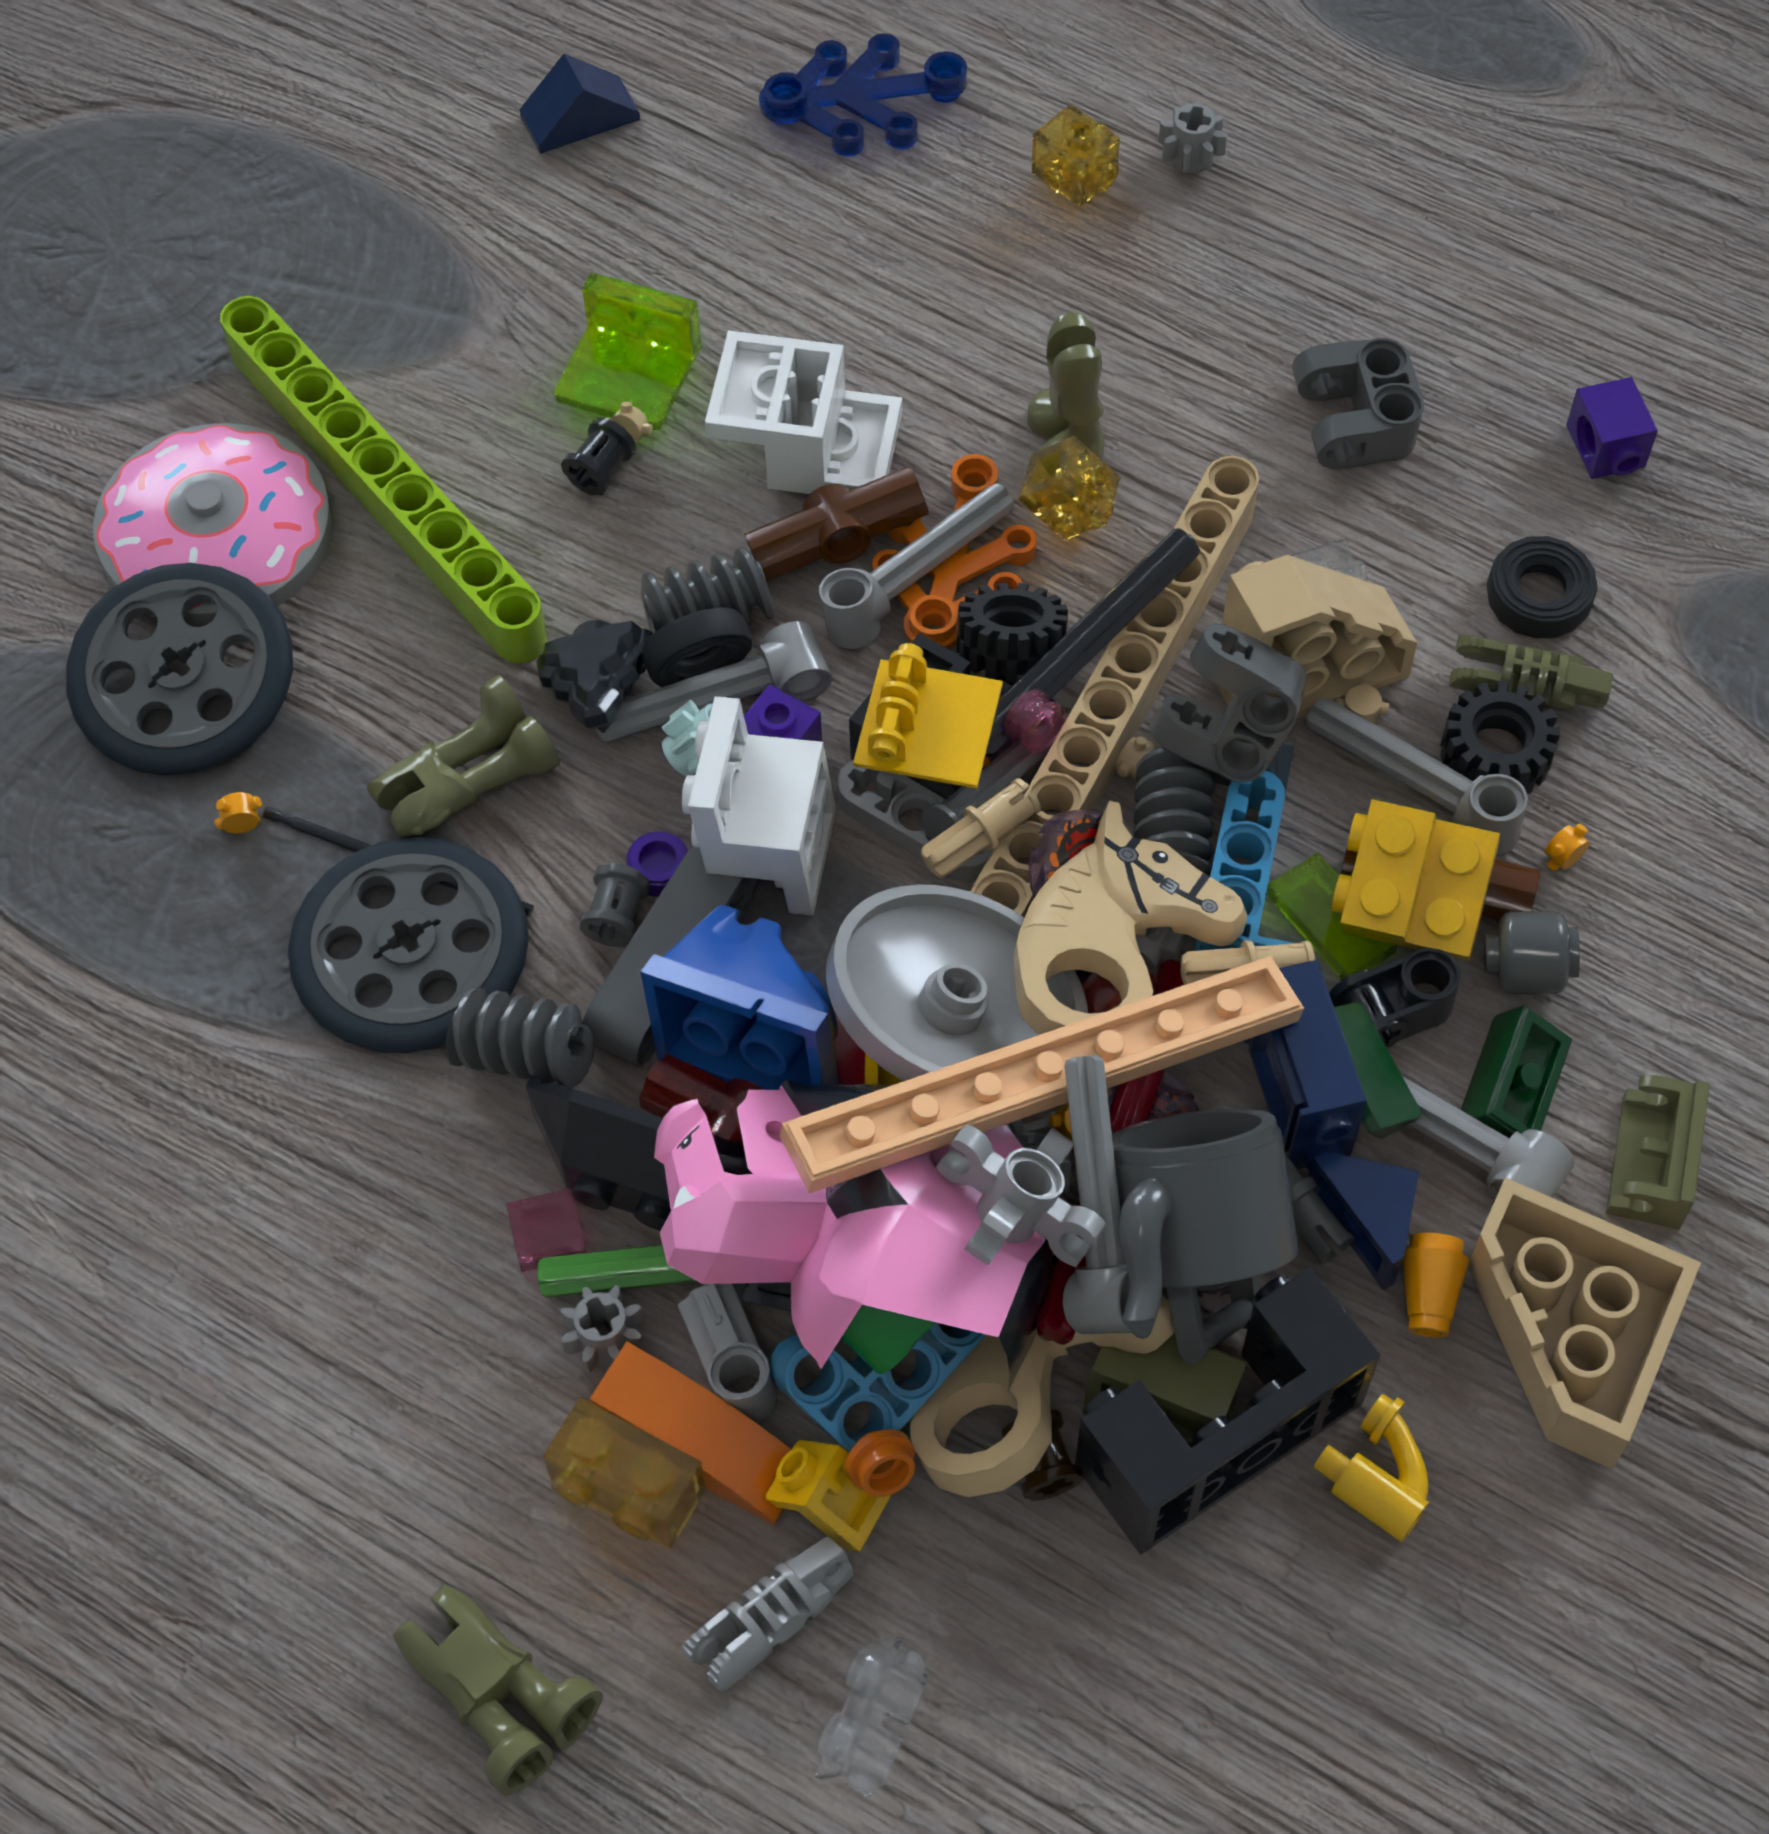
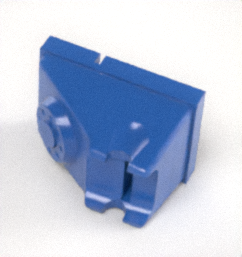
[640,905,840,1092]

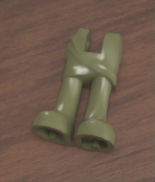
[367,674,560,838]

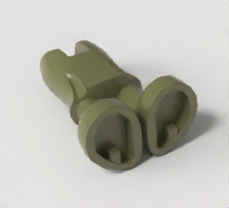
[1027,312,1104,484]
[393,1584,603,1796]

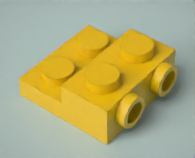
[1331,799,1500,962]

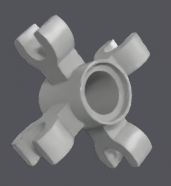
[936,1124,1106,1267]

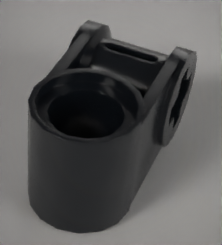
[1329,948,1460,1048]

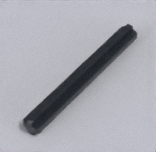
[986,528,1200,755]

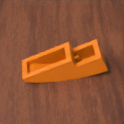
[589,1341,792,1527]

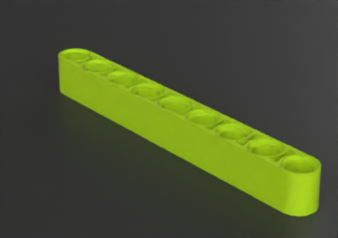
[220,296,547,663]

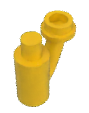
[1313,1394,1430,1543]

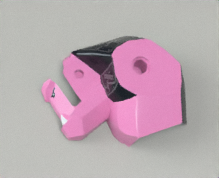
[654,1080,1053,1392]

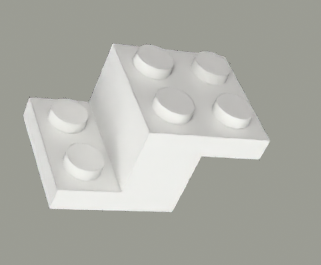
[705,330,902,494]
[682,696,836,916]

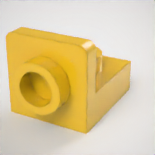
[766,1440,891,1552]

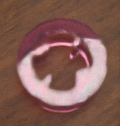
[1004,689,1067,753]

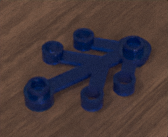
[759,33,967,157]

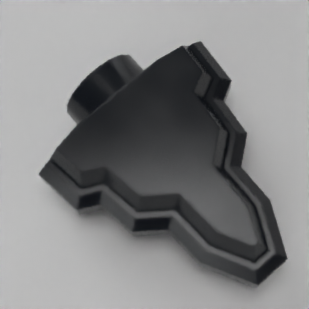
[536,620,653,733]

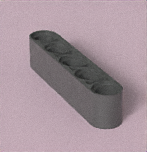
[582,846,762,1067]

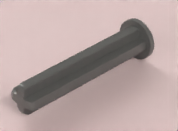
[921,721,1061,840]

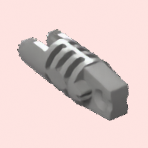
[681,1536,854,1692]

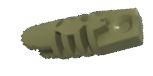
[1448,634,1613,711]

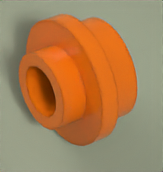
[845,1429,915,1497]

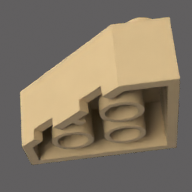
[1217,555,1418,718]
[1468,1178,1701,1470]

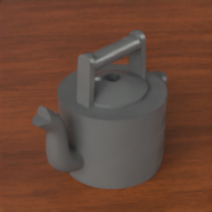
[1112,1109,1299,1364]

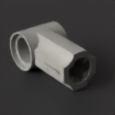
[678,1284,777,1424]

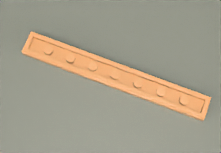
[780,956,1304,1194]

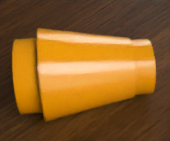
[1402,1232,1470,1338]

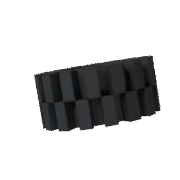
[957,582,1068,682]
[1440,681,1560,795]

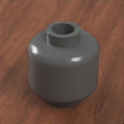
[1484,911,1580,994]

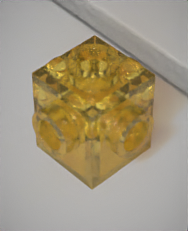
[1031,104,1120,207]
[1018,436,1121,540]

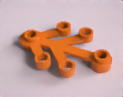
[872,454,1037,650]

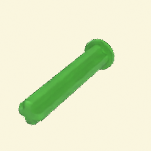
[537,1245,698,1298]

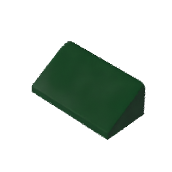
[1334,1003,1422,1139]
[1461,1005,1572,1139]

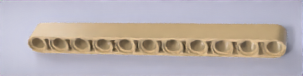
[970,456,1259,917]

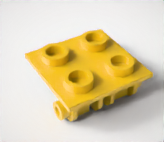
[853,643,1003,789]

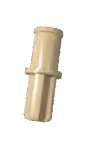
[920,778,1041,878]
[1180,940,1315,985]

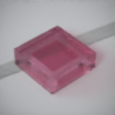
[506,1188,586,1272]

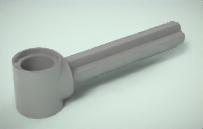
[819,483,1014,649]
[595,621,832,742]
[1306,698,1528,856]
[1063,1055,1132,1334]
[1402,1076,1575,1199]

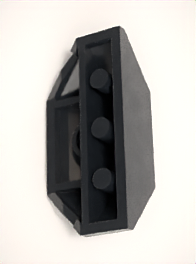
[526,1076,746,1231]

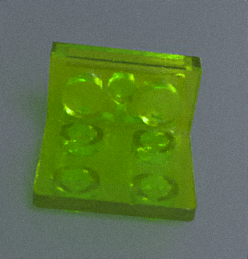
[554,272,702,430]

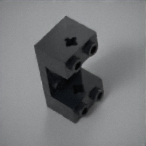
[1075,1267,1381,1555]

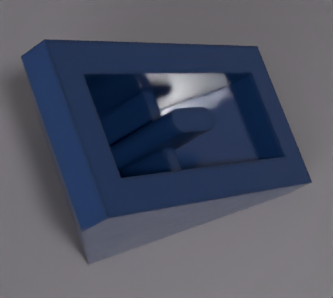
[519,54,640,154]
[1308,1151,1419,1290]

